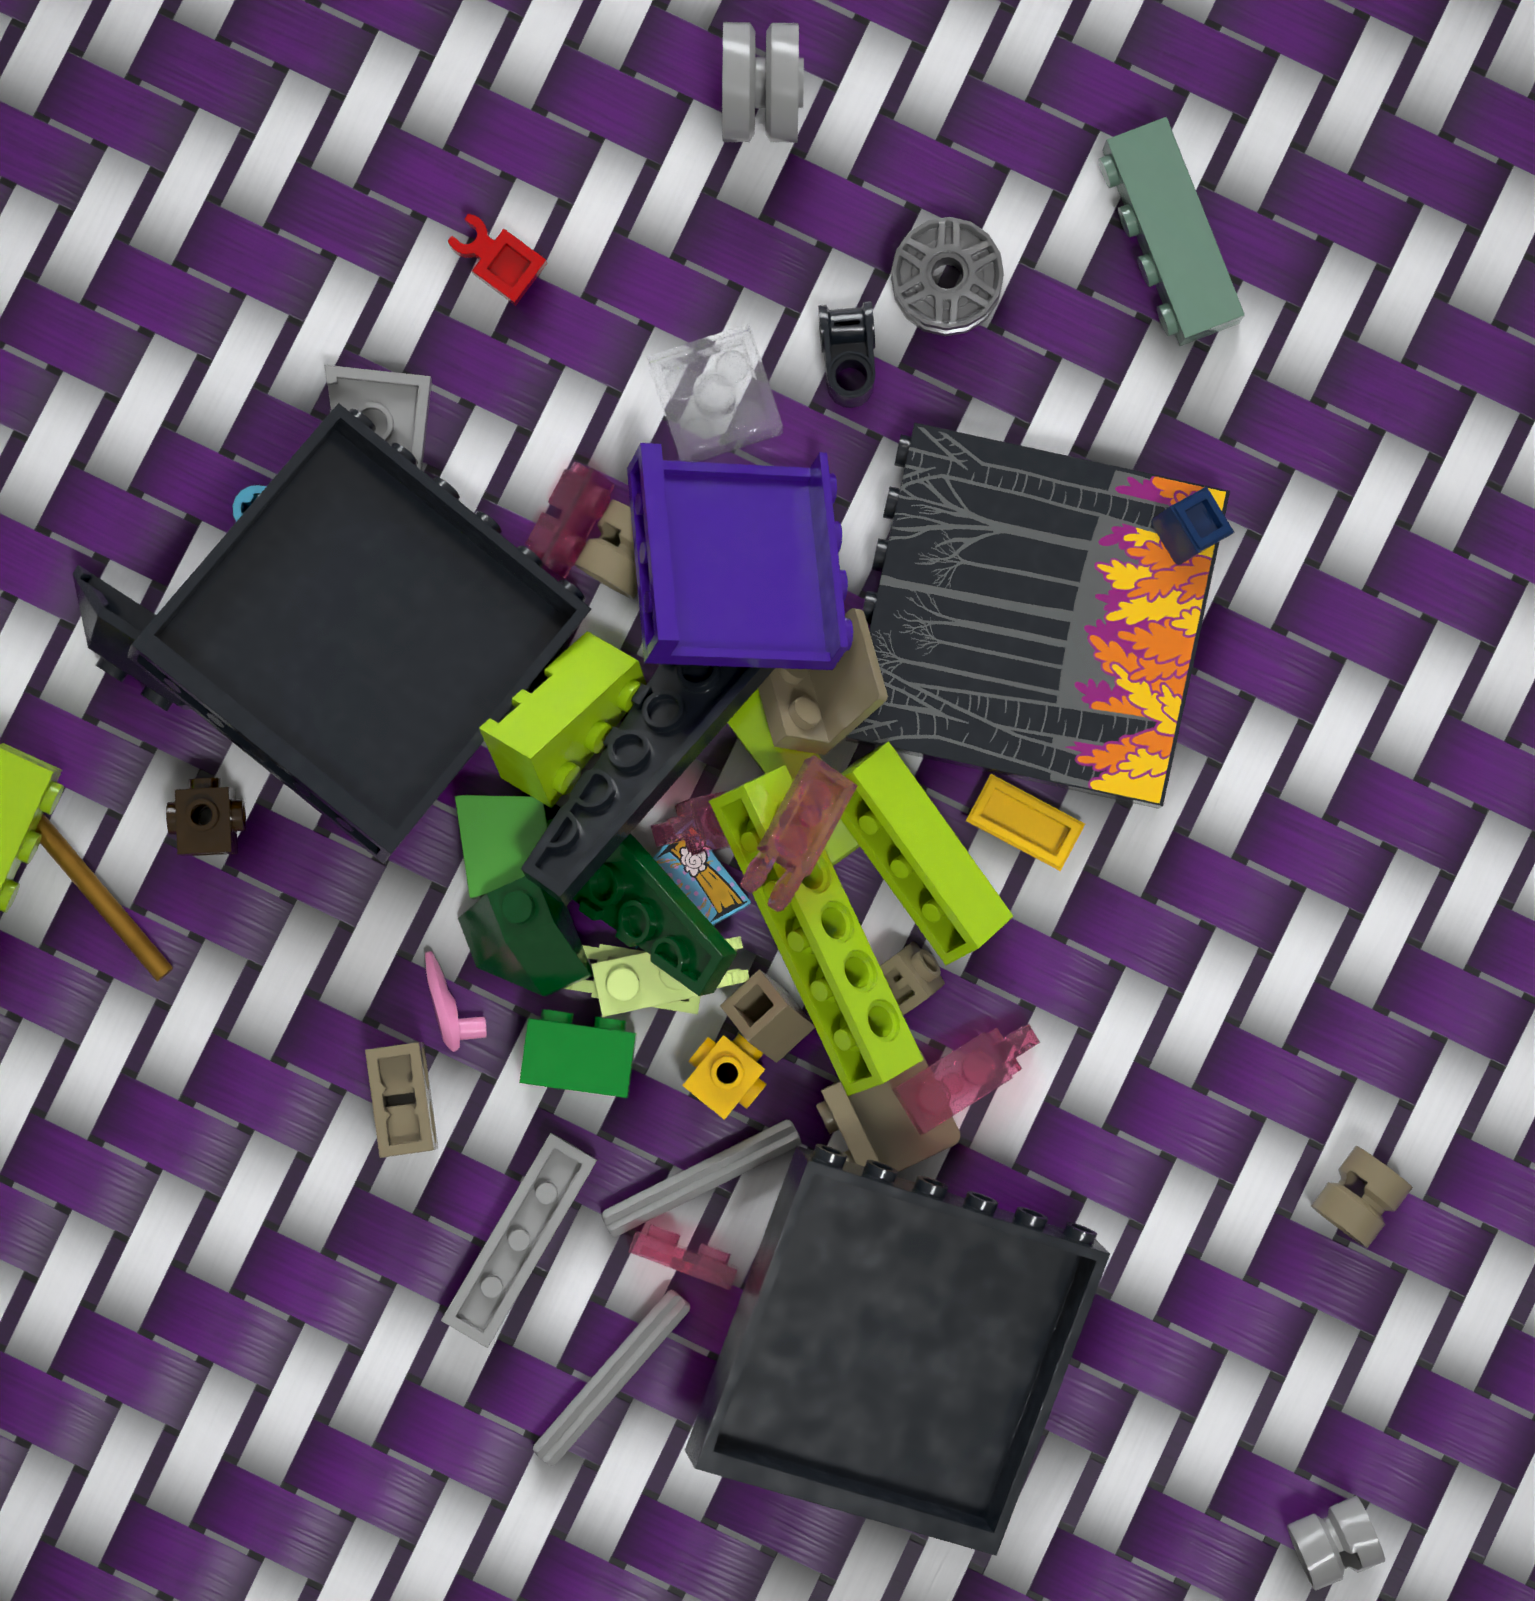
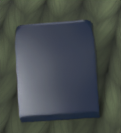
[1151,486,1235,565]

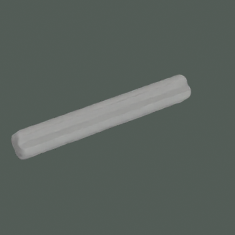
[602,1120,801,1236]
[533,1290,690,1466]

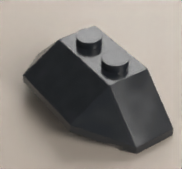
[73,565,191,711]

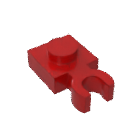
[448,214,548,306]

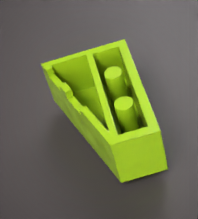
[479,631,647,808]

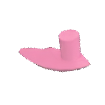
[425,951,487,1052]

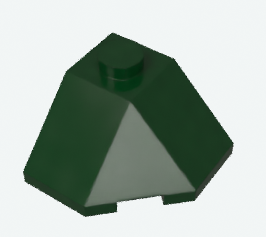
[458,876,593,996]

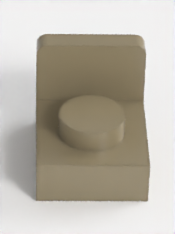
[880,941,945,1016]

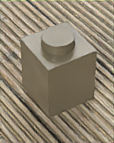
[720,969,815,1063]

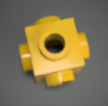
[682,1033,767,1120]

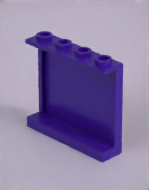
[627,443,853,670]

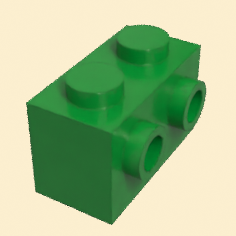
[519,1009,637,1098]

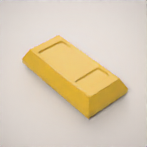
[966,774,1085,871]

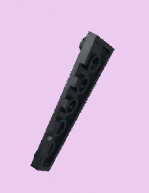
[521,664,775,906]

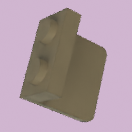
[816,1050,961,1172]

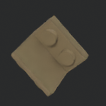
[758,608,888,755]

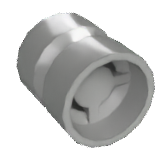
[1287,1495,1385,1591]

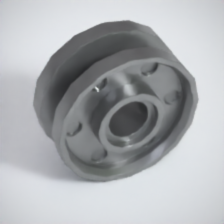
[891,217,1004,336]

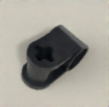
[818,301,876,408]

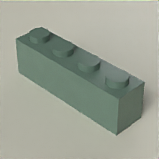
[1098,116,1245,346]

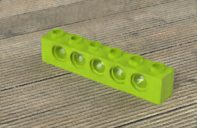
[709,765,924,1096]

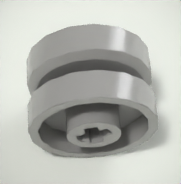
[722,22,804,143]

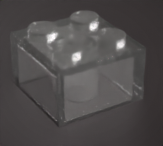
[647,323,783,462]

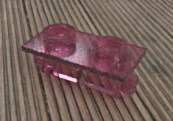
[525,462,615,579]

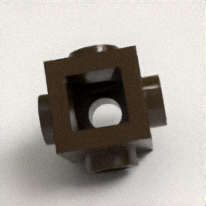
[166,778,246,857]

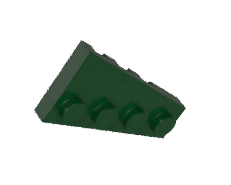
[573,833,738,996]

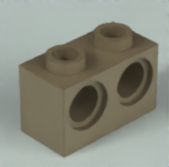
[365,1042,438,1158]

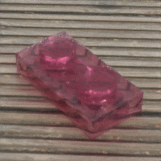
[628,1224,738,1290]

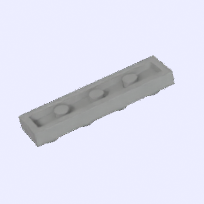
[441,1133,597,1348]

